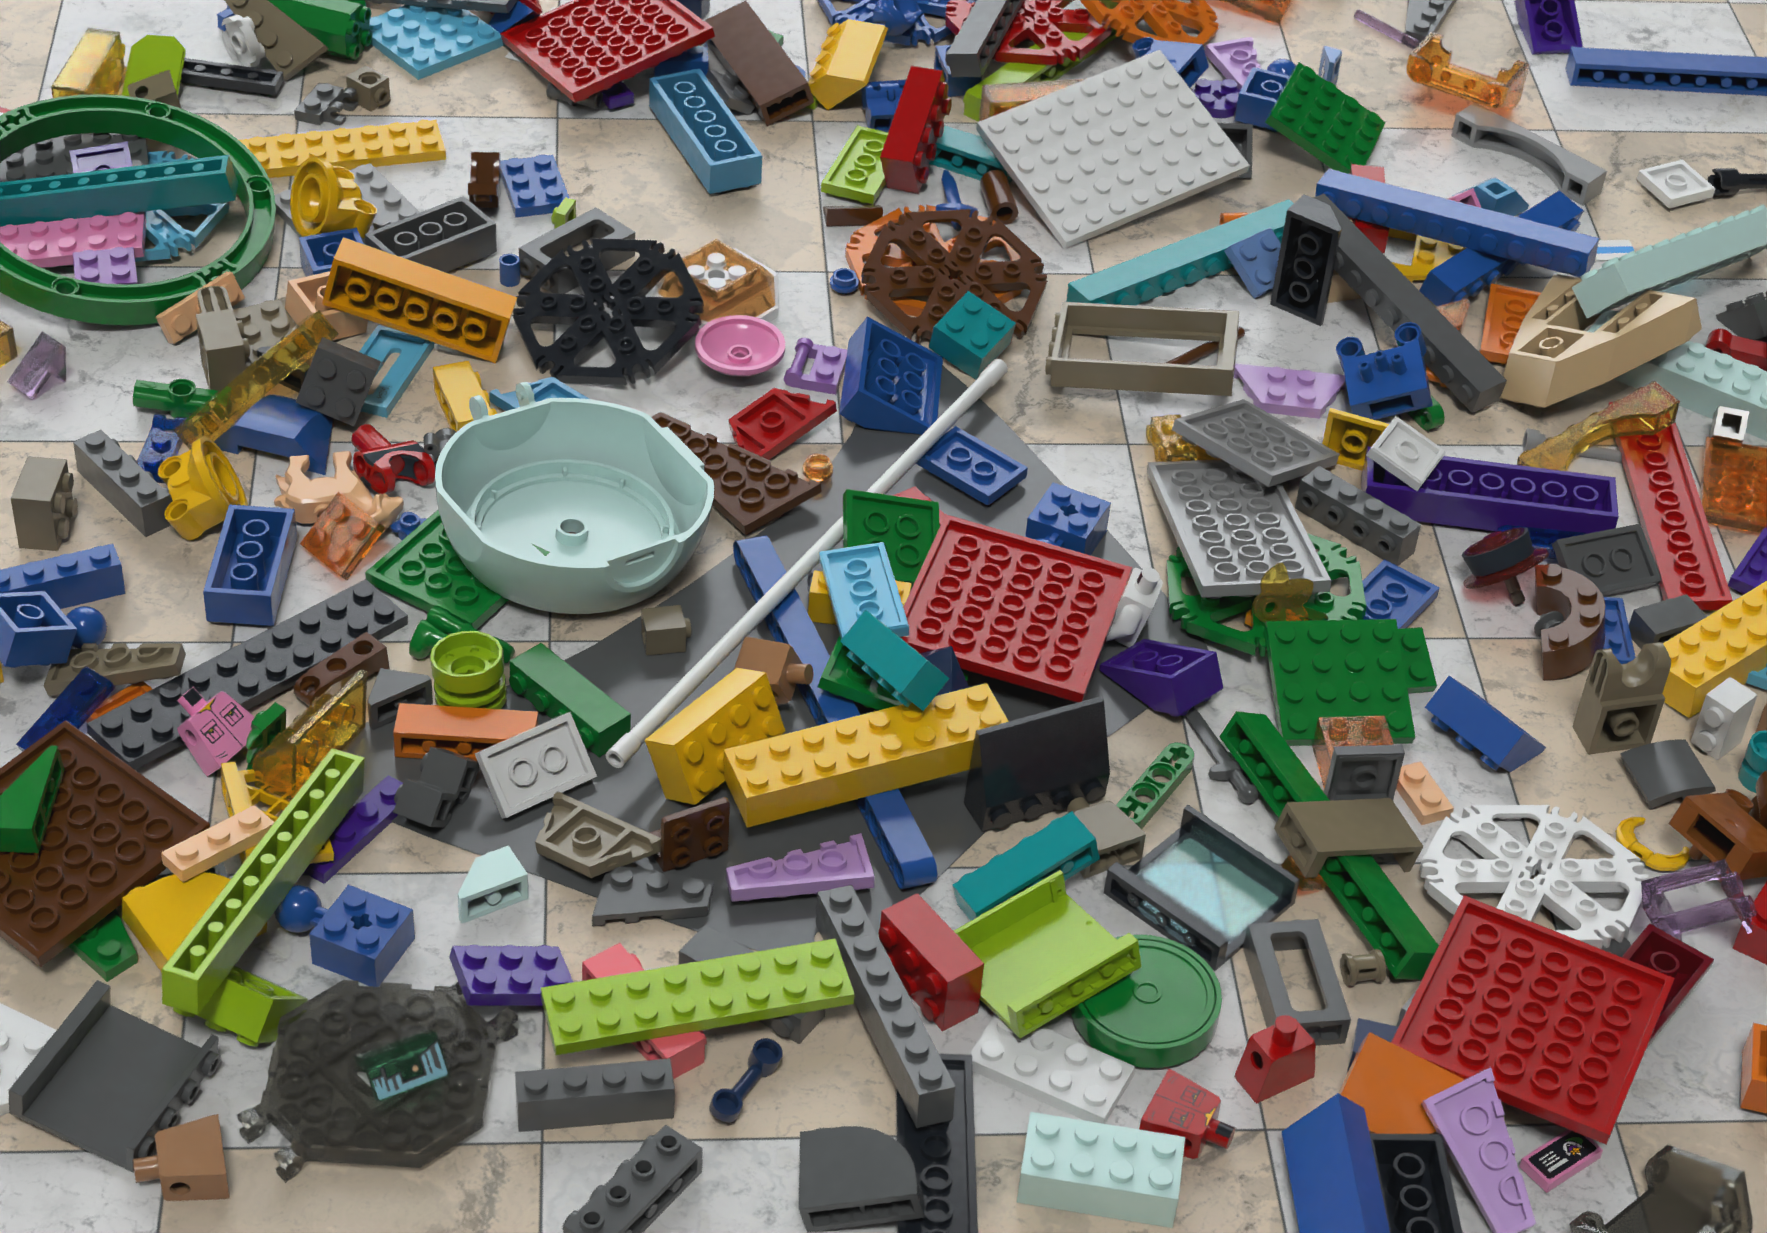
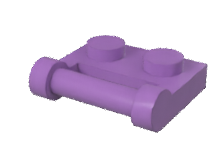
[784,337,847,395]

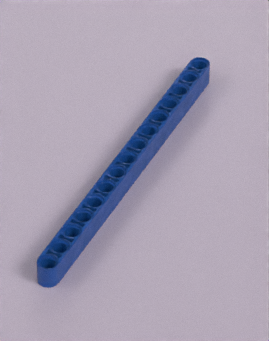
[733,535,938,890]

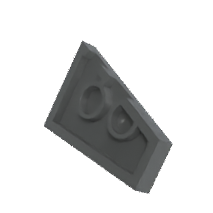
[592,866,714,926]

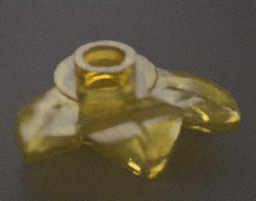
[1253,563,1314,623]

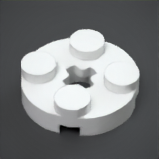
[222,15,265,67]

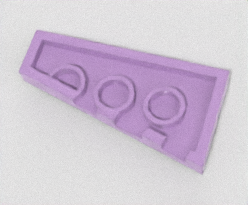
[1421,1067,1536,1233]

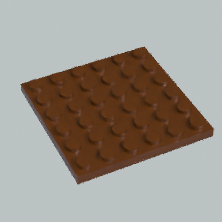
[0,720,210,968]

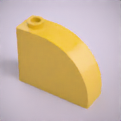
[122,872,267,973]

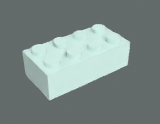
[1016,1112,1185,1228]

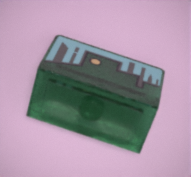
[354,1030,449,1102]

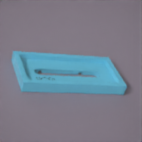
[359,325,434,418]

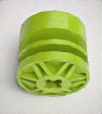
[430,631,507,709]

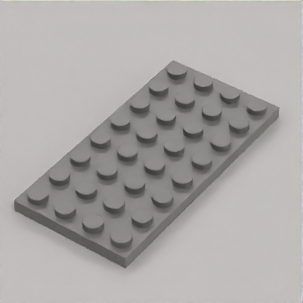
[1147,459,1331,599]

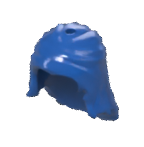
[872,0,924,36]

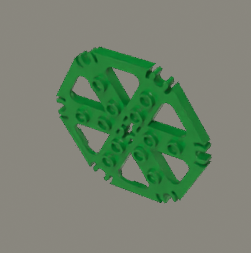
[1166,533,1366,656]

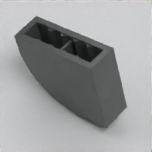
[799,1126,925,1233]

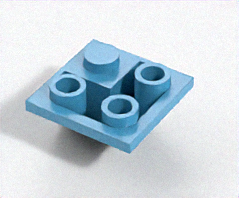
[1452,177,1529,216]

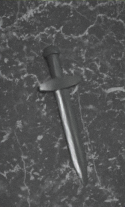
[1184,707,1258,803]

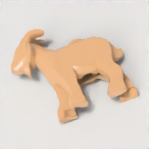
[274,451,404,539]

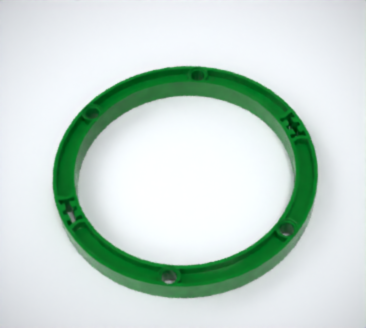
[0,94,276,325]

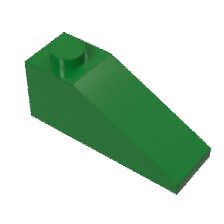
[0,745,65,853]

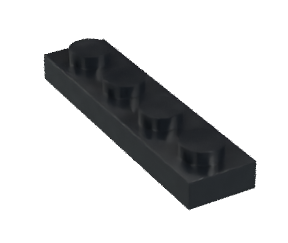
[181,58,284,95]

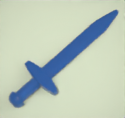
[935,170,978,231]

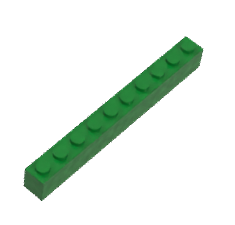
[1219,711,1439,980]

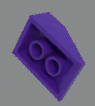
[1515,0,1583,54]
[1099,639,1223,717]

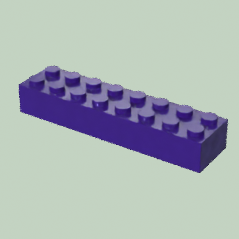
[1361,447,1619,539]

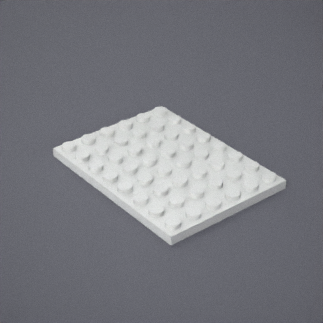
[976,50,1250,249]

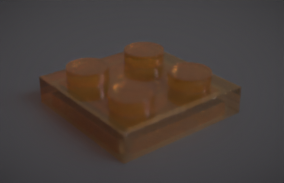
[300,492,386,580]

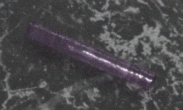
[1354,9,1421,50]

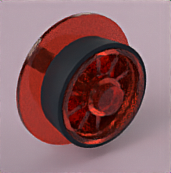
[1462,527,1549,605]

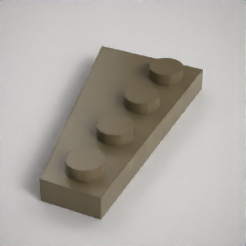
[224,0,328,82]
[43,643,186,696]

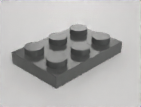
[1552,524,1661,596]

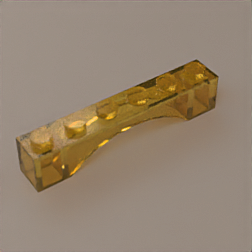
[173,310,339,450]
[1517,381,1680,471]

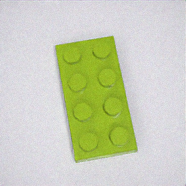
[821,125,888,204]

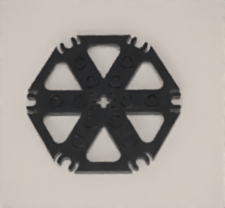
[512,238,704,385]

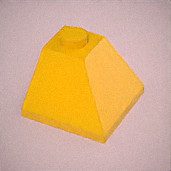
[1322,408,1389,471]

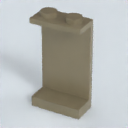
[1274,798,1424,878]

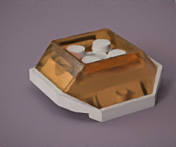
[654,239,779,332]

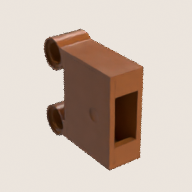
[1669,789,1767,884]

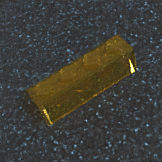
[253,669,367,800]

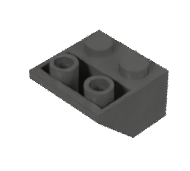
[1716,292,1767,340]

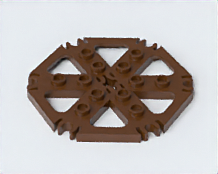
[861,209,1048,344]

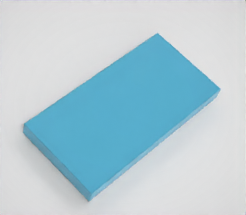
[819,542,909,646]

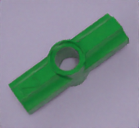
[132,379,232,420]

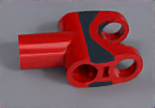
[351,424,435,494]

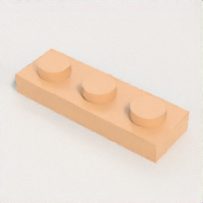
[156,272,245,344]
[161,805,274,882]

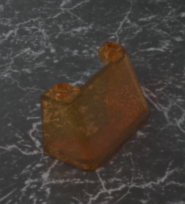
[1406,32,1530,111]

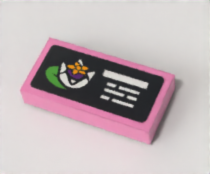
[1519,1129,1603,1193]

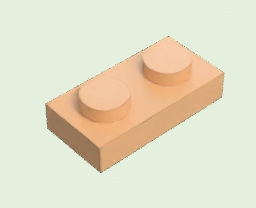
[1396,761,1454,825]

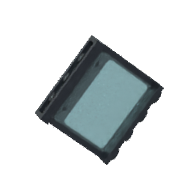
[1104,805,1300,971]

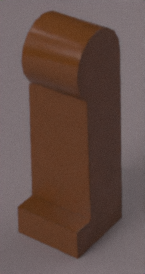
[294,632,390,711]

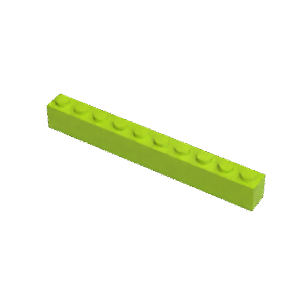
[963,0,1119,122]
[162,748,365,1015]

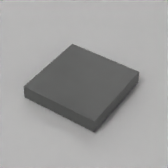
[1324,745,1405,801]

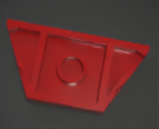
[729,388,837,460]

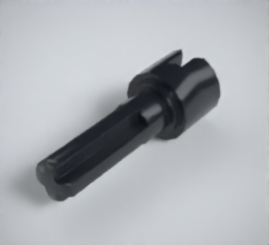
[1707,168,1767,196]

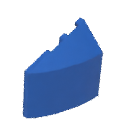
[213,394,334,475]

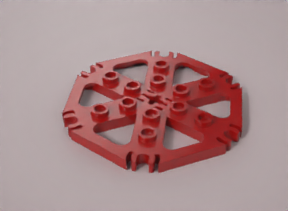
[945,0,1112,65]

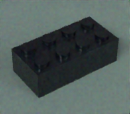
[1370,1134,1463,1233]

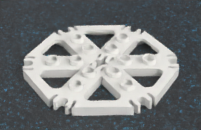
[1419,805,1650,949]

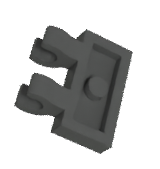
[294,83,358,125]

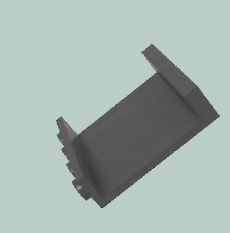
[8,980,221,1173]

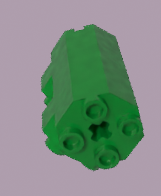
[268,0,373,61]

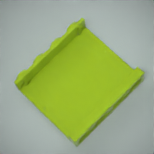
[953,870,1142,1038]

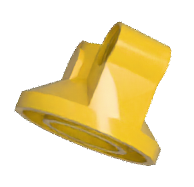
[290,157,377,238]
[158,436,248,540]

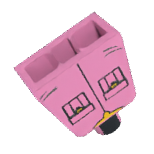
[177,687,254,777]

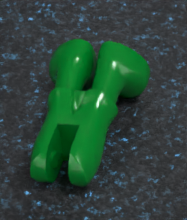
[409,605,515,664]

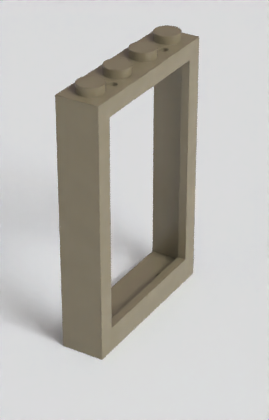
[1045,302,1239,396]

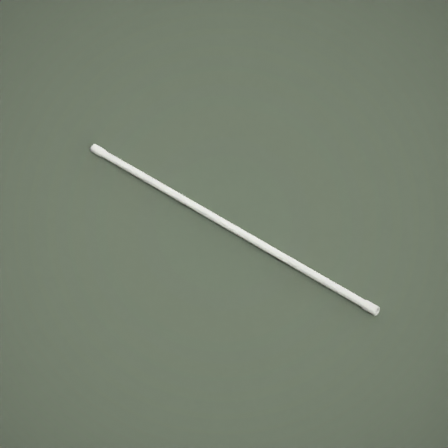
[606,359,1008,768]

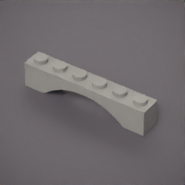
[1451,102,1607,206]

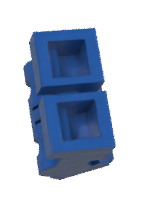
[861,79,906,132]

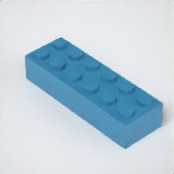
[649,69,762,194]

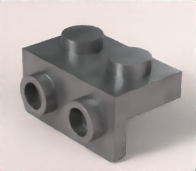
[706,69,755,115]

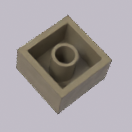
[11,456,78,551]

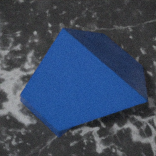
[488,1,540,33]

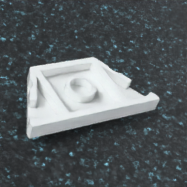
[0,1003,56,1116]

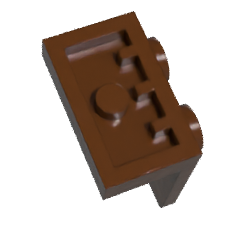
[649,797,730,872]

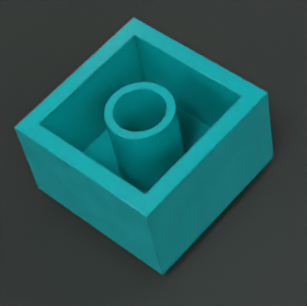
[928,291,1016,380]

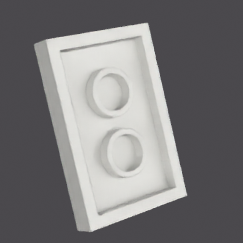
[475,712,597,819]

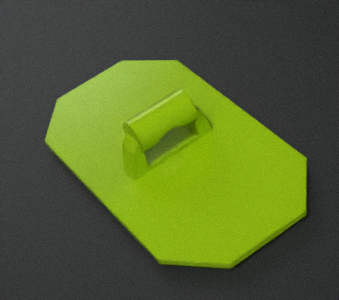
[122,35,186,96]

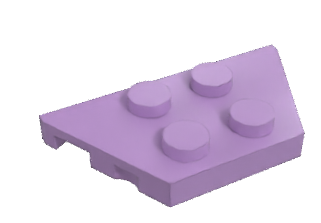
[1234,364,1346,418]

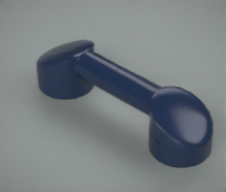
[709,1038,783,1123]

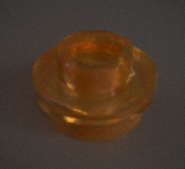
[802,454,833,482]

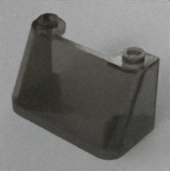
[1570,1145,1753,1233]

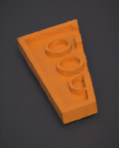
[1479,283,1541,364]

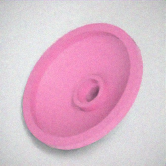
[695,315,785,376]

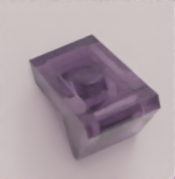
[7,331,66,400]

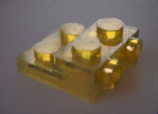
[1146,414,1221,462]

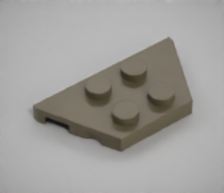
[535,791,661,878]

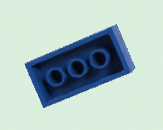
[203,504,297,626]

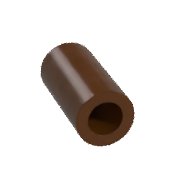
[980,170,1018,225]

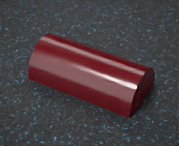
[1622,923,1714,1049]

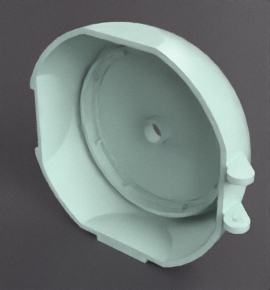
[435,382,714,614]

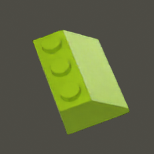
[173,966,308,1047]

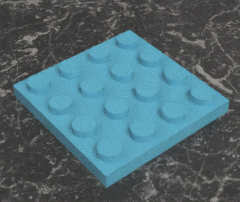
[369,5,505,80]

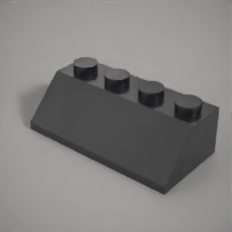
[1270,194,1342,326]

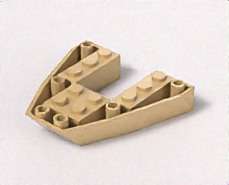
[1500,274,1702,408]

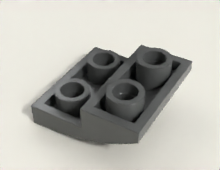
[1620,739,1716,809]

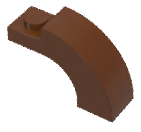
[468,152,501,208]

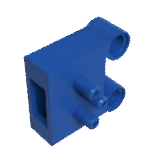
[1132,37,1209,88]
[1336,322,1433,420]

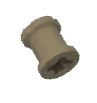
[1340,949,1386,986]

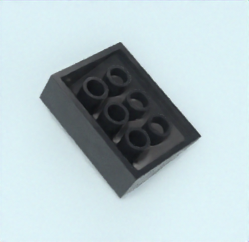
[964,696,1110,832]

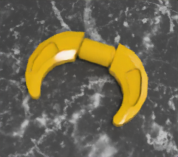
[1615,817,1690,871]

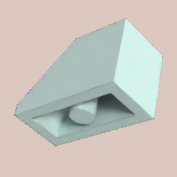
[458,846,528,924]

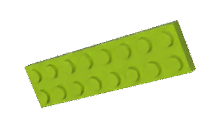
[541,939,855,1056]

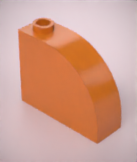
[1339,1032,1464,1134]

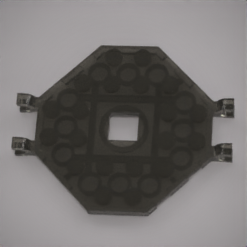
[237,980,518,1183]

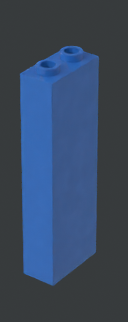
[1281,1093,1390,1233]

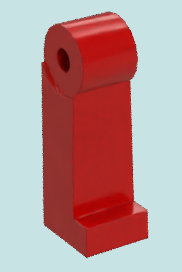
[1705,329,1767,371]

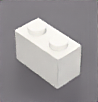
[1690,677,1758,761]

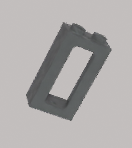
[519,207,635,294]
[1243,919,1351,1046]

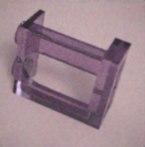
[1641,859,1756,941]

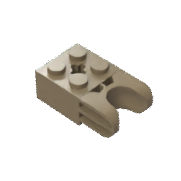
[196,286,253,396]
[1572,642,1671,755]

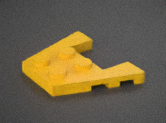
[1388,228,1466,283]

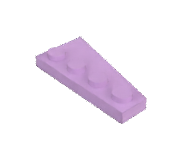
[726,833,875,902]

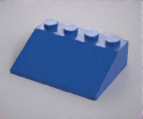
[839,316,943,435]

